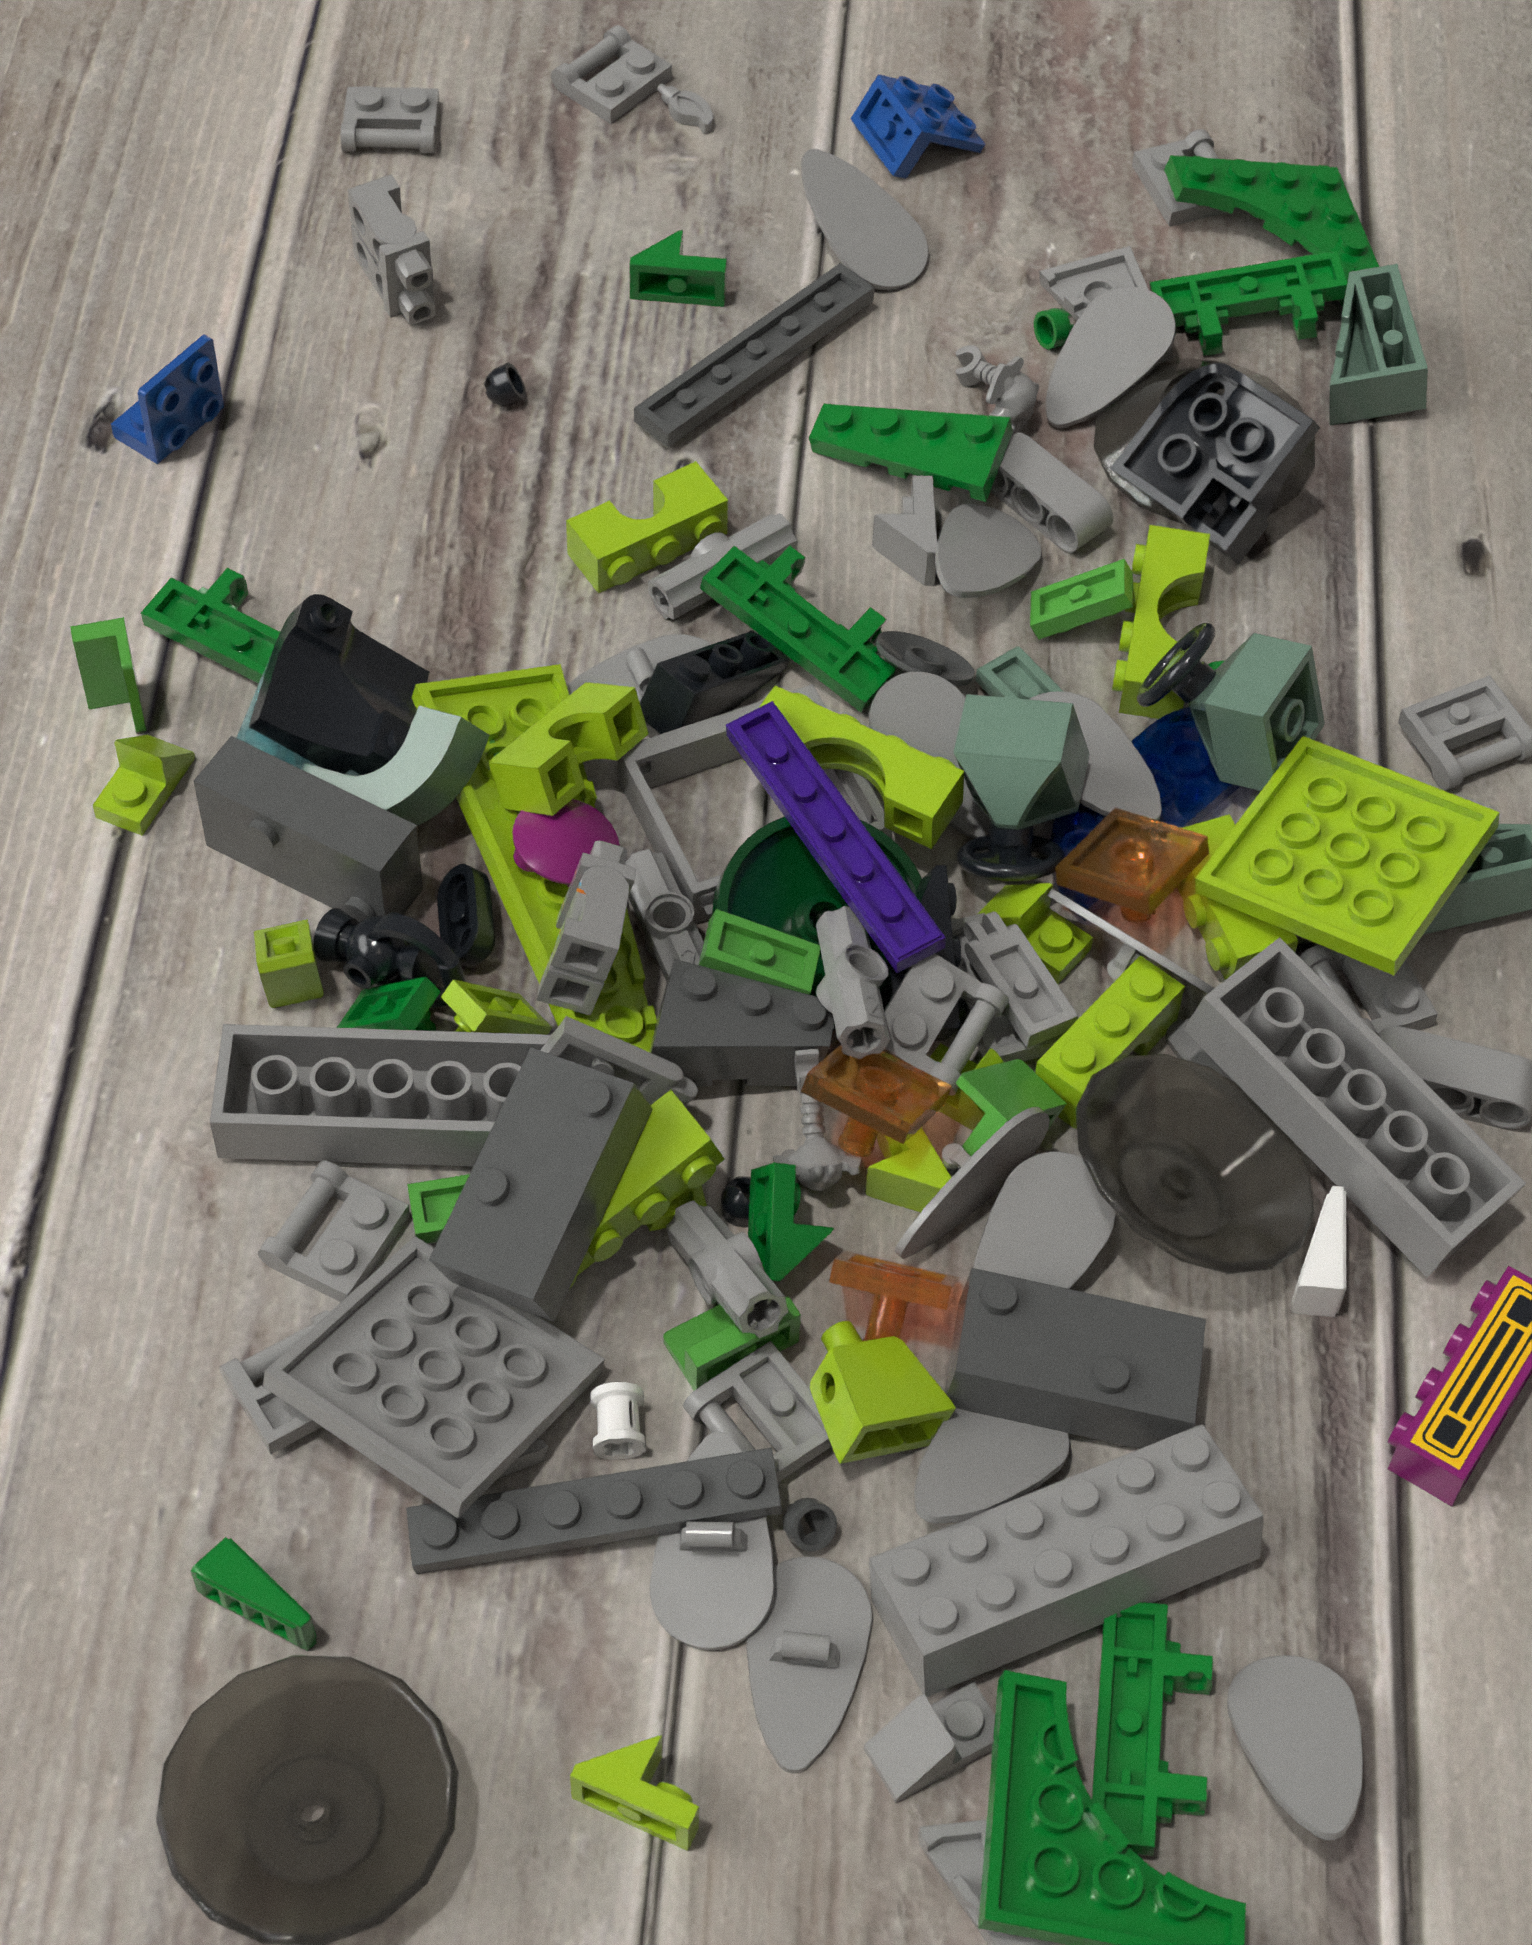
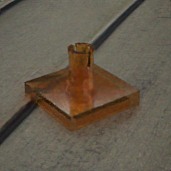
[1055,807,1209,923]
[801,1045,952,1157]
[829,1251,959,1341]

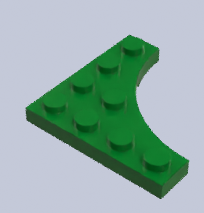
[1164,155,1380,308]
[978,1670,1246,1945]

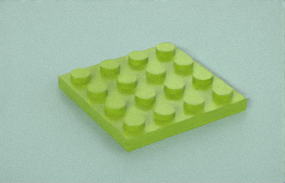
[1195,736,1499,976]

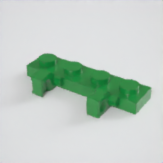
[1149,250,1348,356]
[700,545,896,713]
[141,568,280,685]
[1092,1602,1213,1856]

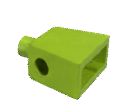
[810,1321,956,1464]

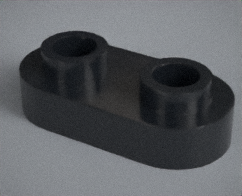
[437,864,495,968]

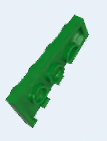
[809,404,1013,502]

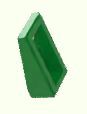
[191,1537,317,1651]

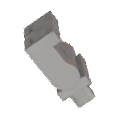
[348,174,436,325]
[536,840,637,1015]

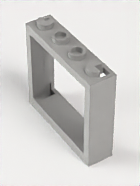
[618,684,892,924]

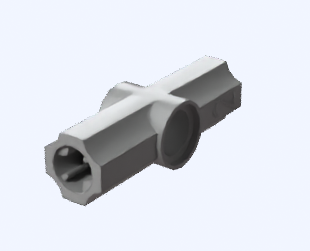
[648,513,798,620]
[625,849,704,982]
[816,906,890,1059]
[666,1201,788,1338]

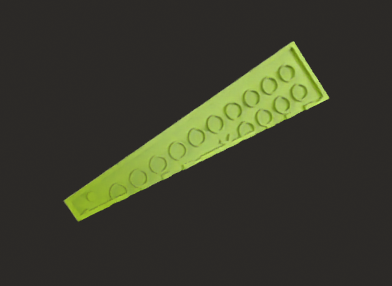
[412,664,707,1231]

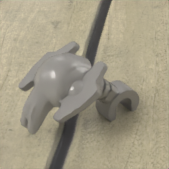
[955,345,1039,435]
[773,1049,862,1191]

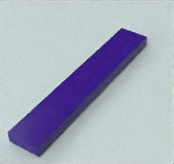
[726,701,946,973]

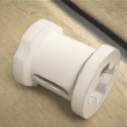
[590,1382,646,1460]

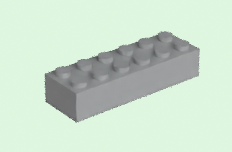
[1183,937,1526,1277]
[210,1024,551,1166]
[869,1424,1264,1697]

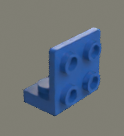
[850,74,985,179]
[111,334,224,465]

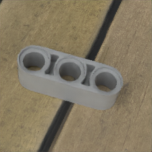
[990,432,1113,553]
[1378,1026,1532,1130]

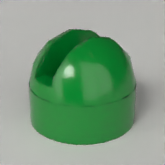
[1034,308,1074,349]

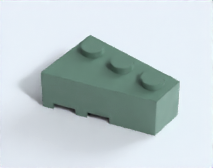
[1329,264,1428,425]
[1423,824,1532,935]

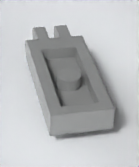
[963,911,1078,1048]
[540,1016,698,1107]

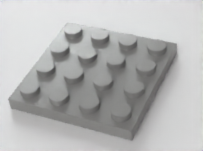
[262,1236,605,1518]

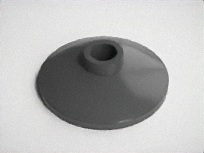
[875,631,975,686]

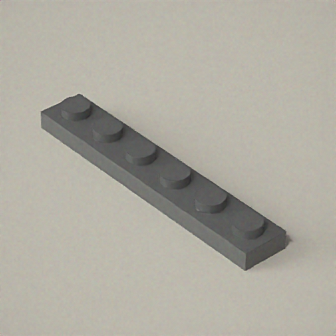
[634,263,874,448]
[406,1447,783,1574]

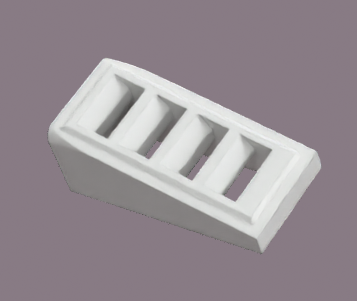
[1291,1186,1346,1317]

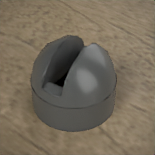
[783,1497,837,1551]

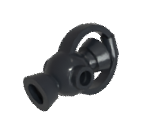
[314,908,466,1008]

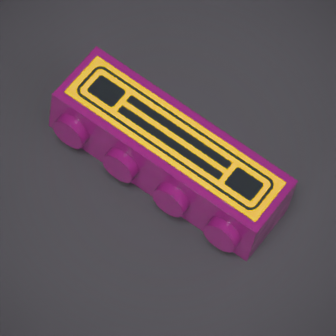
[1387,1265,1532,1507]

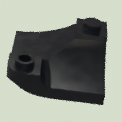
[1110,363,1320,564]
[249,594,430,775]

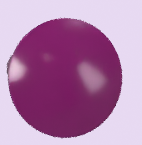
[512,799,620,887]

